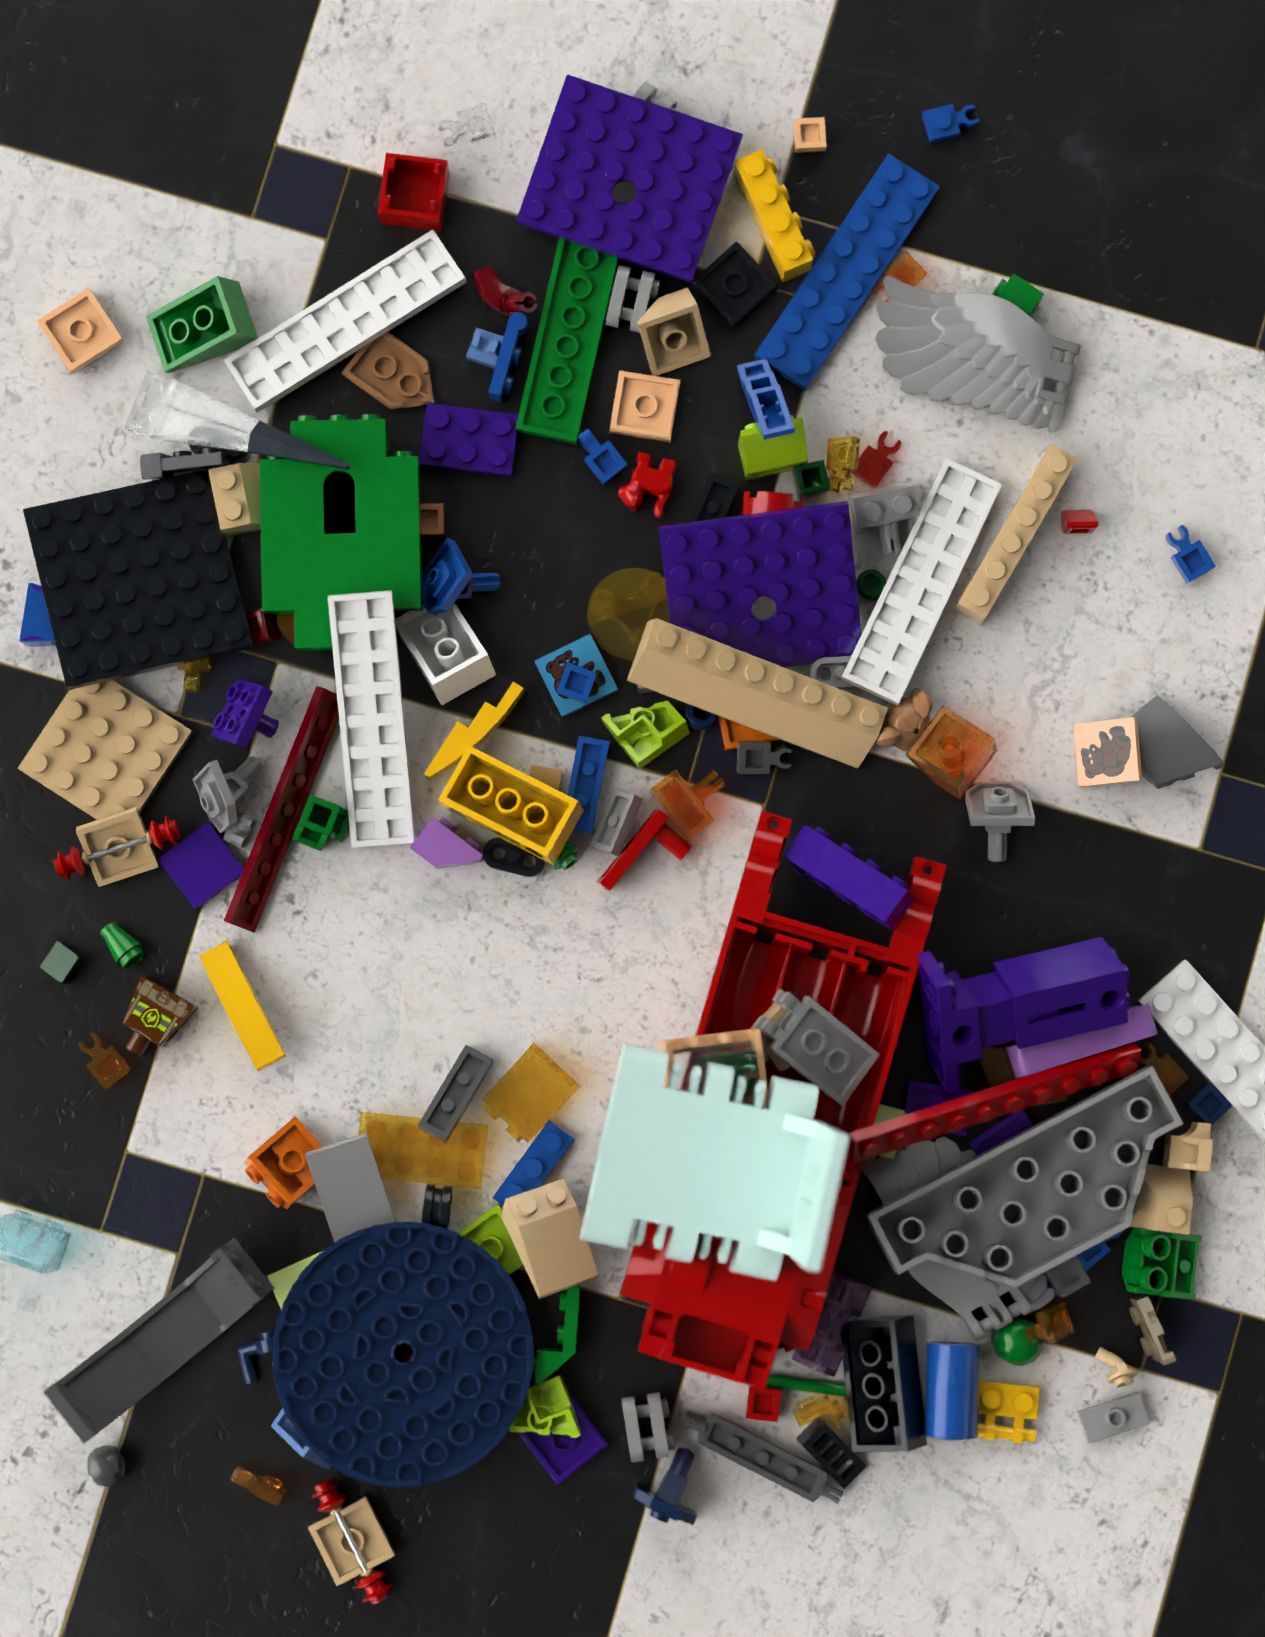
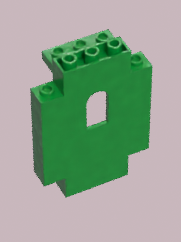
[259,414,423,651]

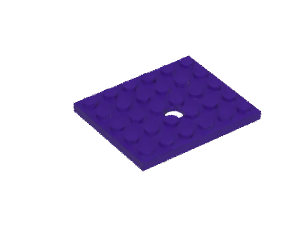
[516,74,743,283]
[658,501,861,667]

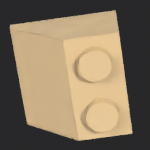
[208,463,261,537]

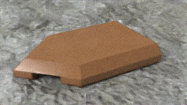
[341,332,434,410]

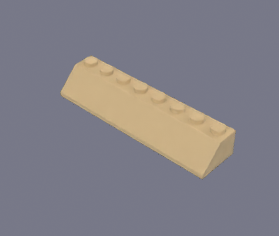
[627,618,888,768]

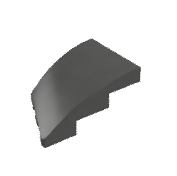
[1130,695,1224,789]

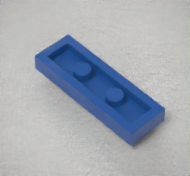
[567,736,610,835]
[492,1120,574,1205]

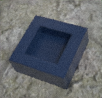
[1185,1082,1233,1126]

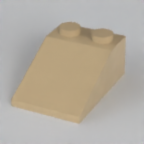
[501,1178,599,1299]

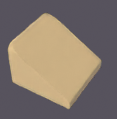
[530,765,563,791]

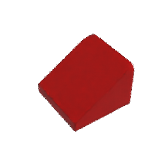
[1061,510,1098,534]

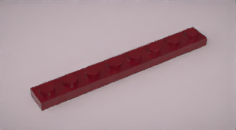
[224,686,339,933]

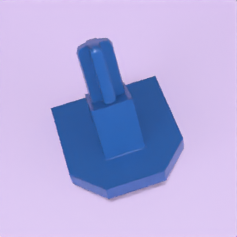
[422,538,500,615]

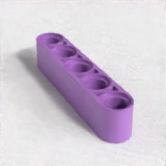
[1006,1003,1158,1078]

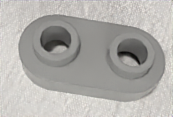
[809,656,858,689]

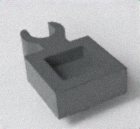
[736,741,792,774]

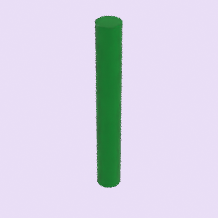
[766,1374,846,1397]

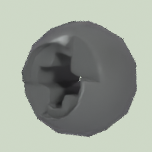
[87,1445,125,1487]

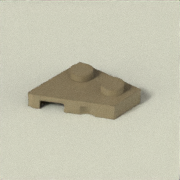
[1129,1294,1177,1365]

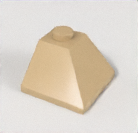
[637,287,711,376]
[1130,1164,1193,1235]

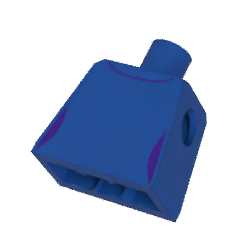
[19,583,56,647]

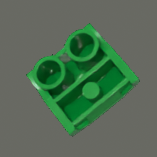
[1122,1227,1202,1300]

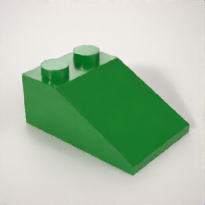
[146,276,258,373]

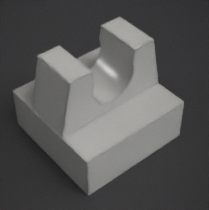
[223,811,262,852]

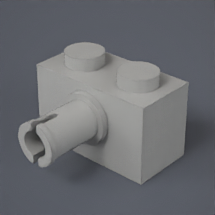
[847,481,920,554]

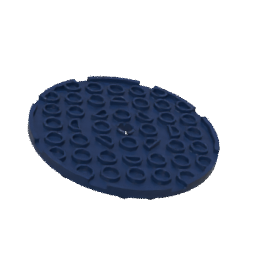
[272,1222,534,1487]

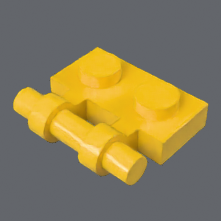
[978,1380,1040,1444]

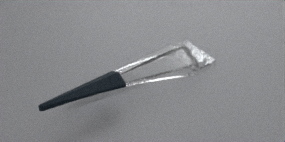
[124,371,351,470]

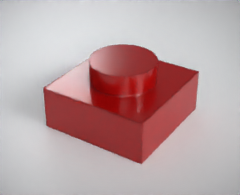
[745,1385,781,1422]

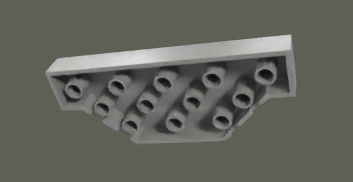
[864,1066,1183,1287]

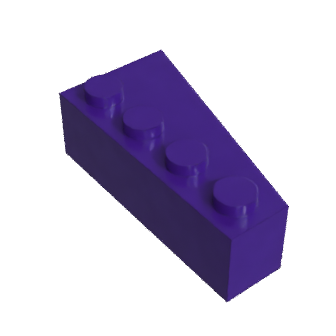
[783,825,914,930]

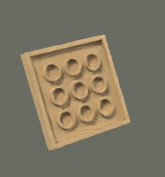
[17,680,193,820]

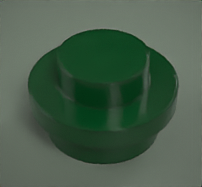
[856,570,886,601]

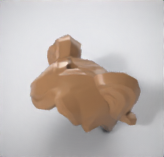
[875,688,933,752]

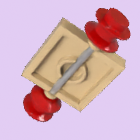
[54,807,181,887]
[308,1478,396,1605]

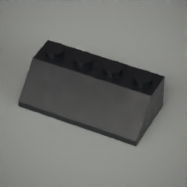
[839,1315,927,1452]

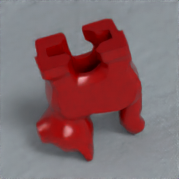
[618,452,676,518]

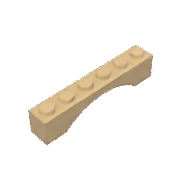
[953,443,1078,625]

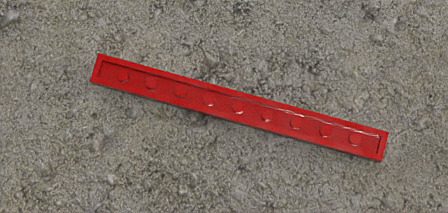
[847,1042,1141,1164]

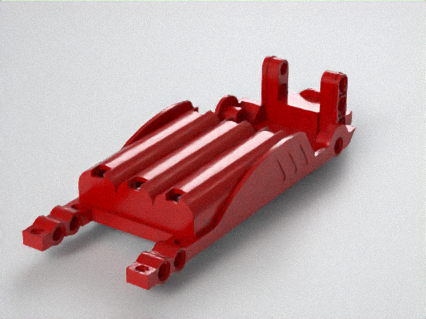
[620,811,947,1390]

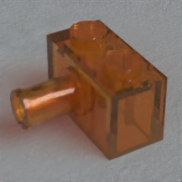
[650,770,726,842]

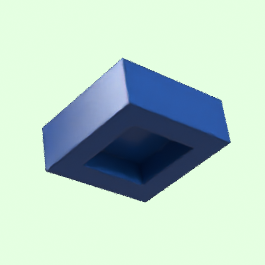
[556,662,597,704]

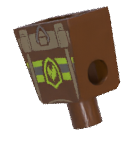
[122,976,198,1057]

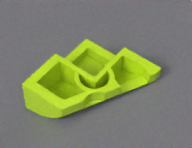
[601,701,690,769]
[509,1374,582,1438]

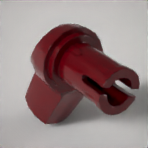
[473,266,537,317]

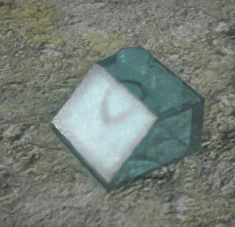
[0,1210,71,1274]

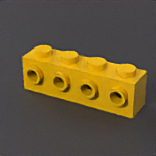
[733,149,815,283]

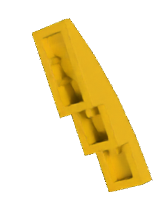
[424,682,525,781]
[199,941,287,1072]

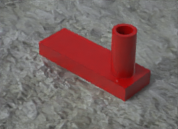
[596,809,692,891]

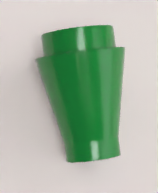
[100,922,145,969]

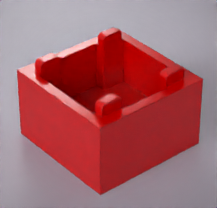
[378,153,450,232]

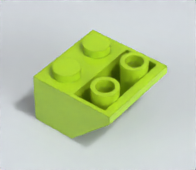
[738,415,808,481]

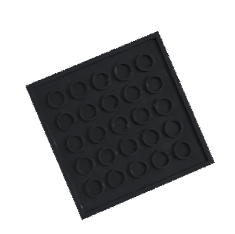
[23,471,253,690]

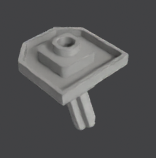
[192,756,263,833]
[965,782,1035,862]

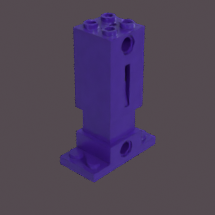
[918,937,1131,1093]

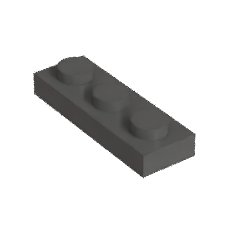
[418,1045,493,1143]

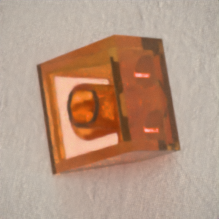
[906,705,997,800]

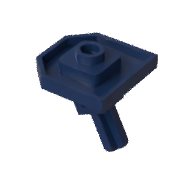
[632,1447,697,1525]

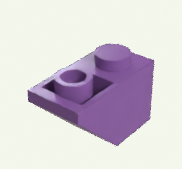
[410,817,484,869]

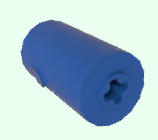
[925,1342,979,1440]

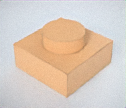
[793,117,827,153]

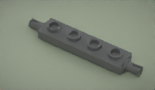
[682,1412,843,1504]

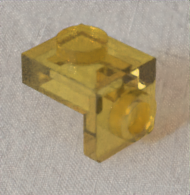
[792,1395,845,1430]

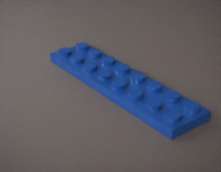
[754,153,940,391]

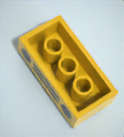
[438,746,584,865]

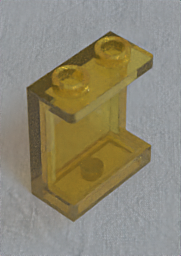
[481,1043,581,1143]

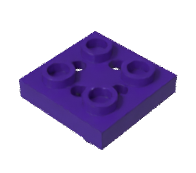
[211,679,279,749]

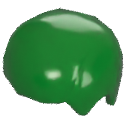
[991,1315,1044,1366]

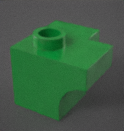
[291,795,349,851]

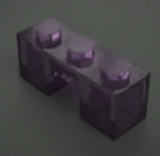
[791,1271,872,1377]

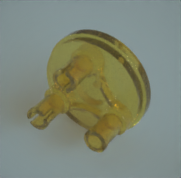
[587,568,670,661]

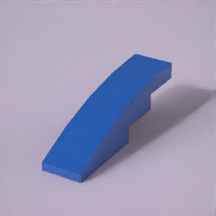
[737,359,795,440]

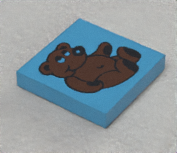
[534,634,618,718]

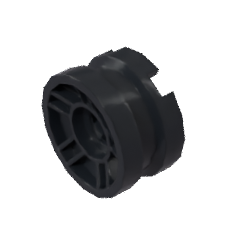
[422,1184,453,1229]

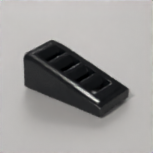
[797,1417,867,1489]

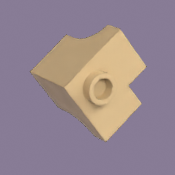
[1162,1122,1213,1172]

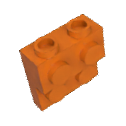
[244,1116,323,1210]

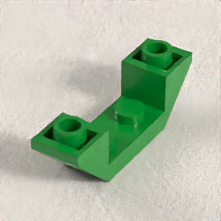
[532,1284,580,1384]

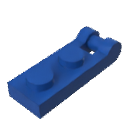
[488,312,528,403]

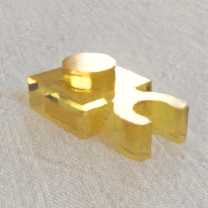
[826,436,860,493]

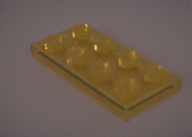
[358,1112,488,1189]

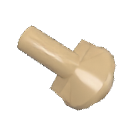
[1095,1347,1138,1388]

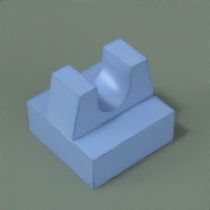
[466,328,504,369]

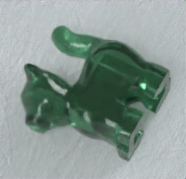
[696,1050,758,1096]

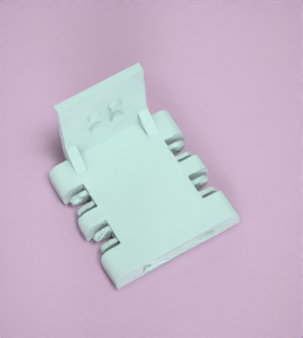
[580,1043,850,1281]

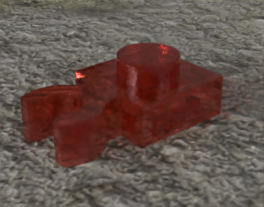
[850,431,902,488]

